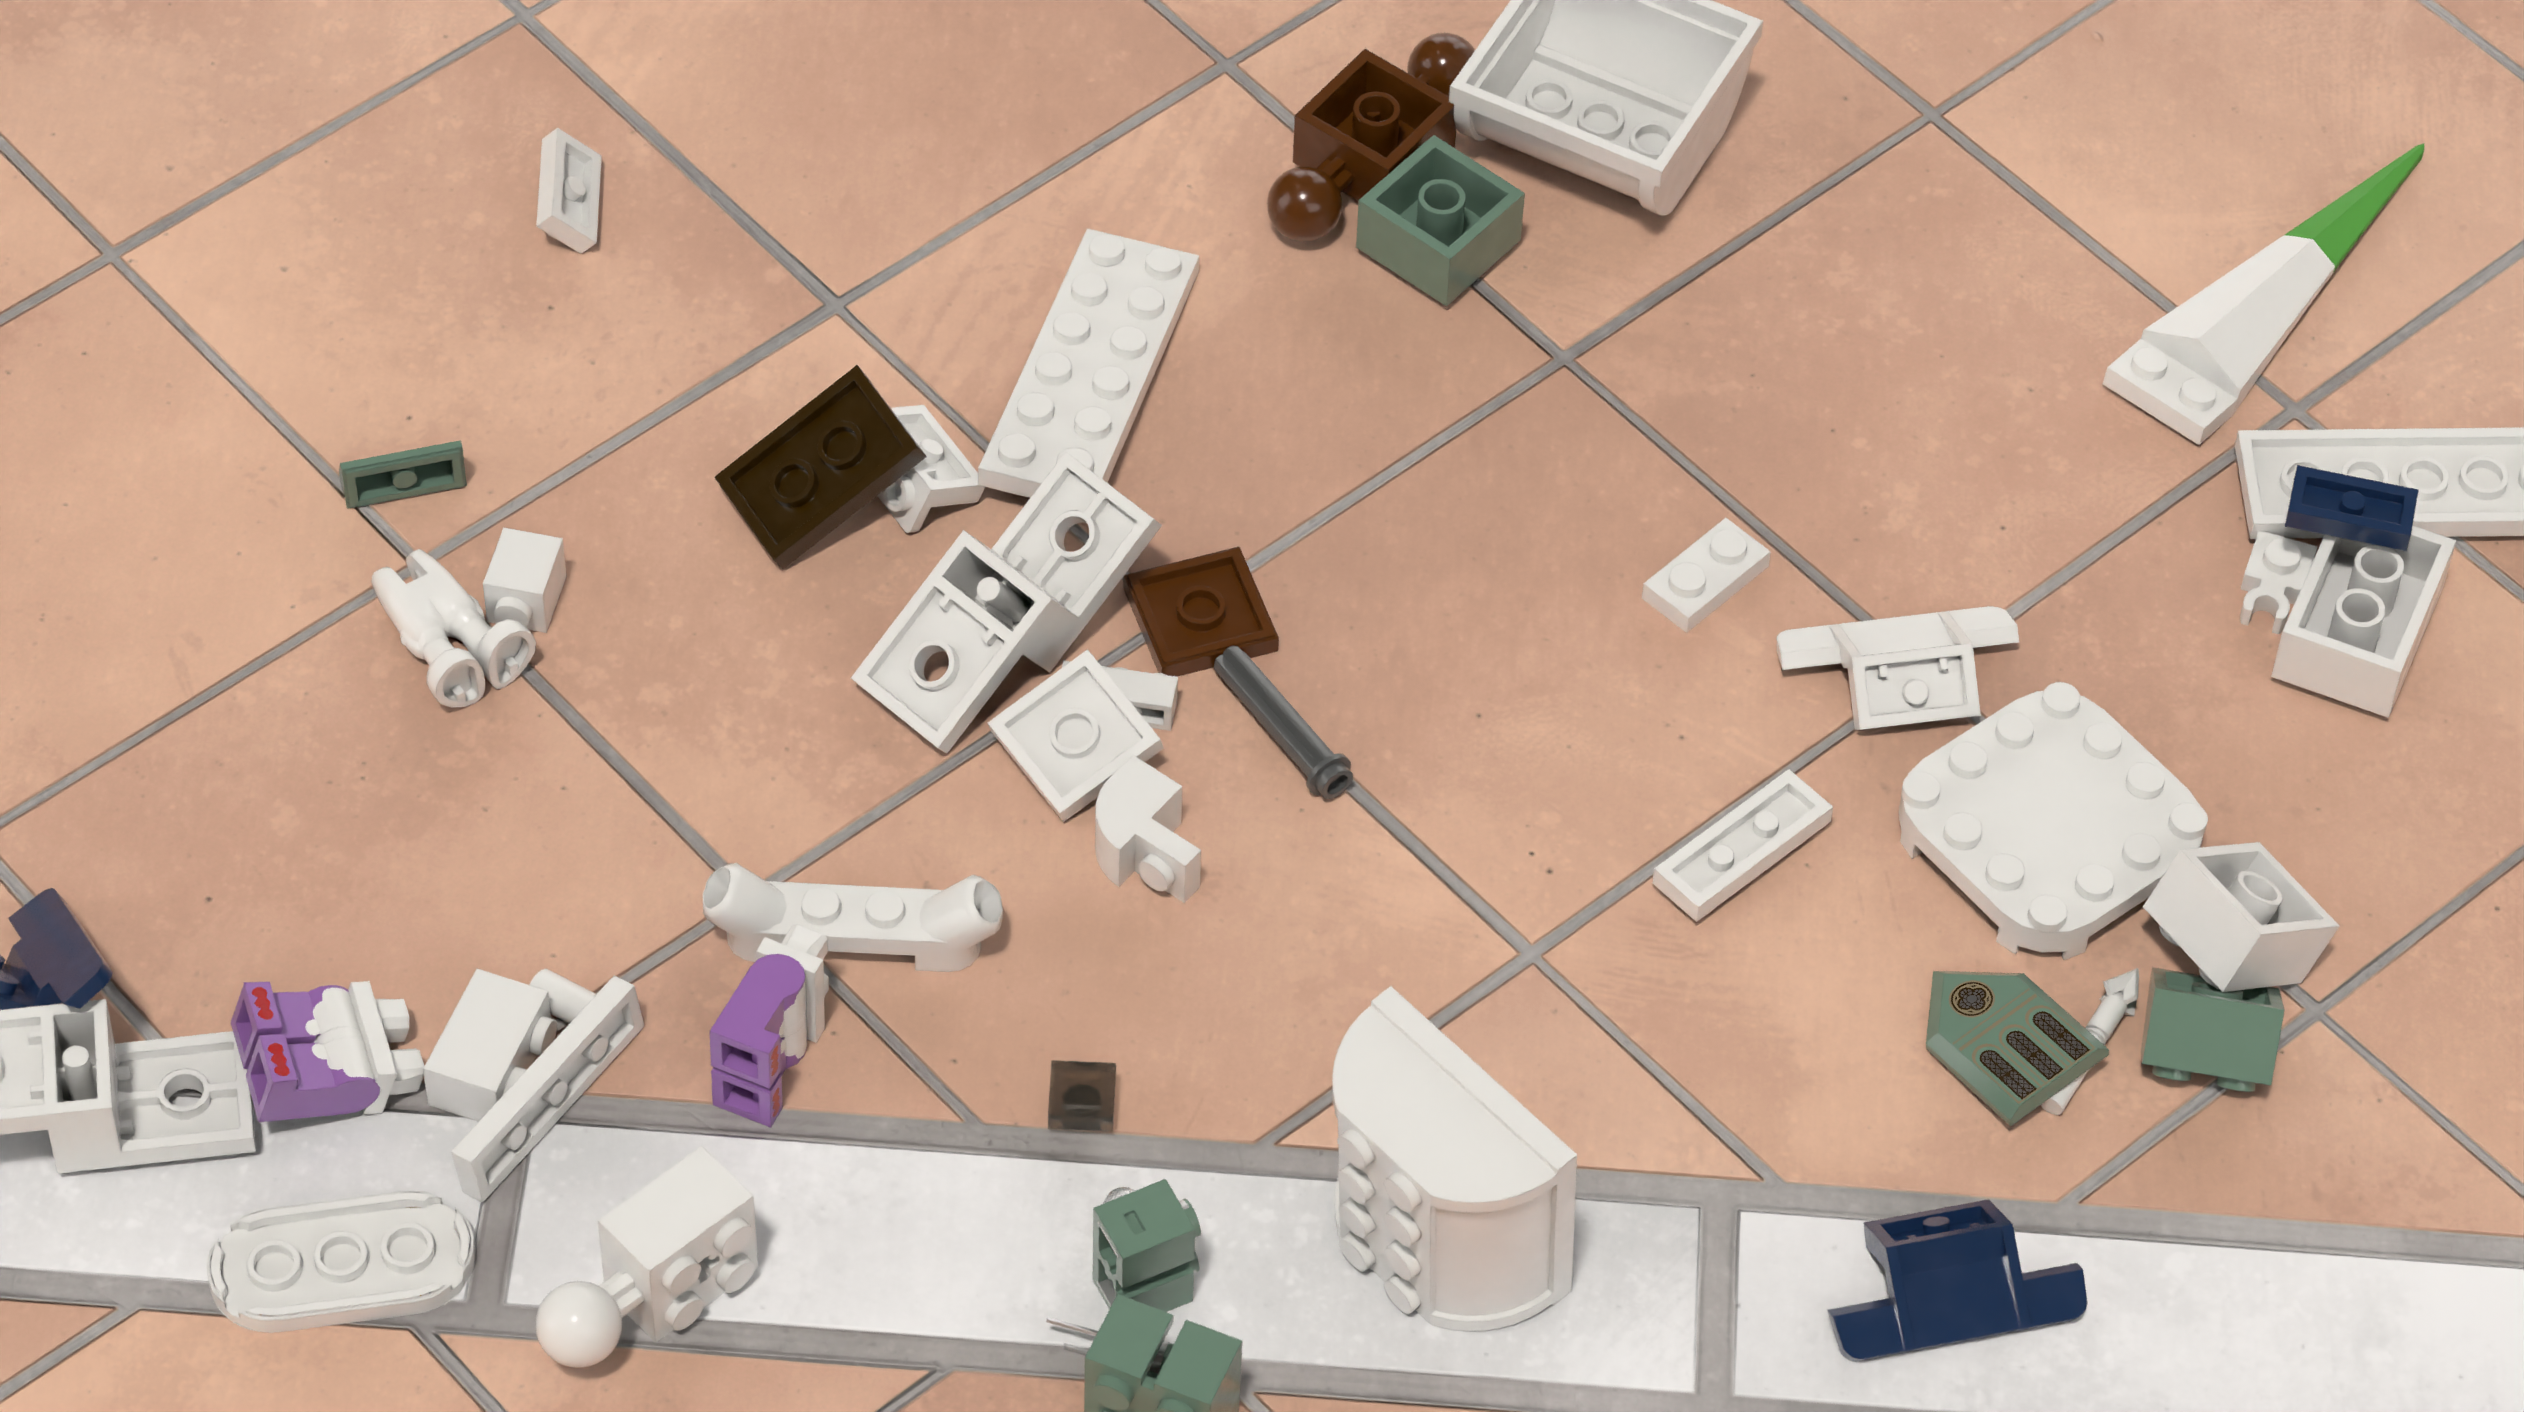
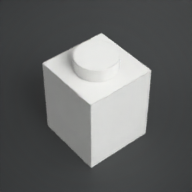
[483,527,566,633]

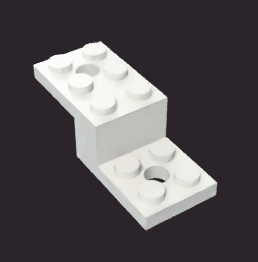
[851,452,1162,753]
[0,999,256,1173]

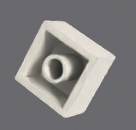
[2143,842,2340,992]

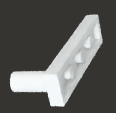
[451,969,644,1203]

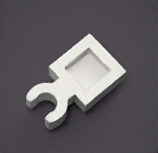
[2240,531,2318,635]

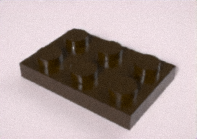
[714,365,927,569]

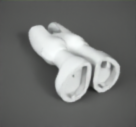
[371,549,536,708]

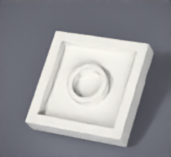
[988,649,1164,822]

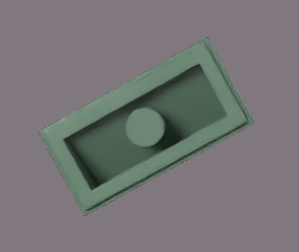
[339,440,467,508]

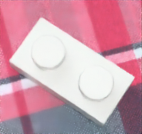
[536,128,602,254]
[1642,518,1771,633]

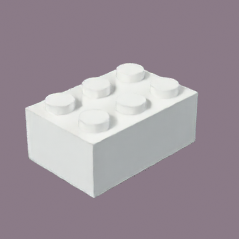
[2271,525,2456,718]

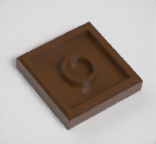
[1123,546,1279,677]

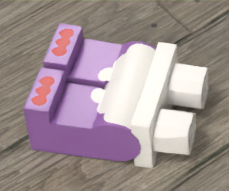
[709,924,829,1128]
[231,981,424,1122]

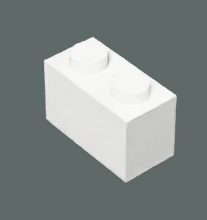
[423,969,557,1122]

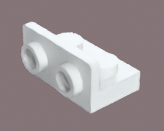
[878,405,985,533]

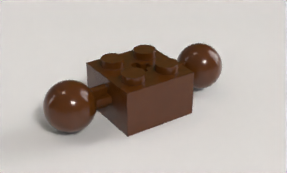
[1267,33,1475,242]

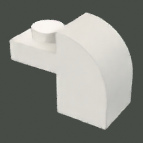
[1095,755,1201,903]

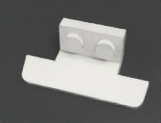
[1776,606,2019,730]

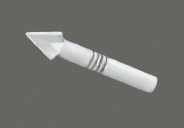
[2041,968,2139,1115]

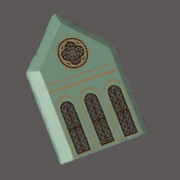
[1926,971,2109,1126]

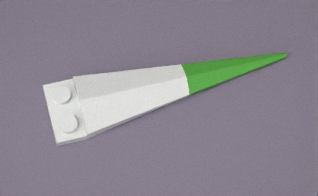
[2103,143,2424,445]

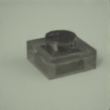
[1048,1060,1116,1132]

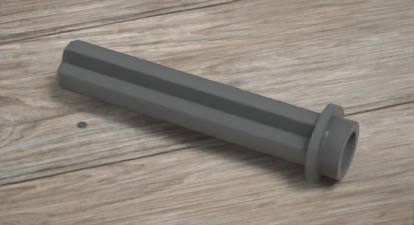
[1214,646,1353,799]

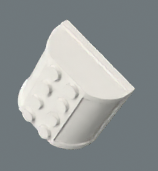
[1449,0,1763,216]
[1332,986,1577,1331]

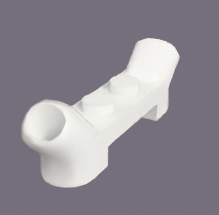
[702,863,1003,972]

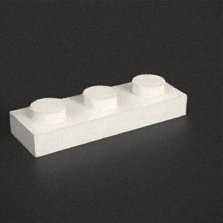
[1652,769,1833,922]

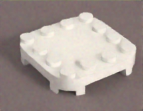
[1898,682,2208,961]

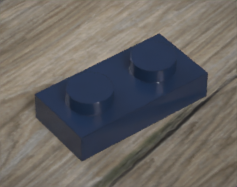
[2285,465,2419,551]

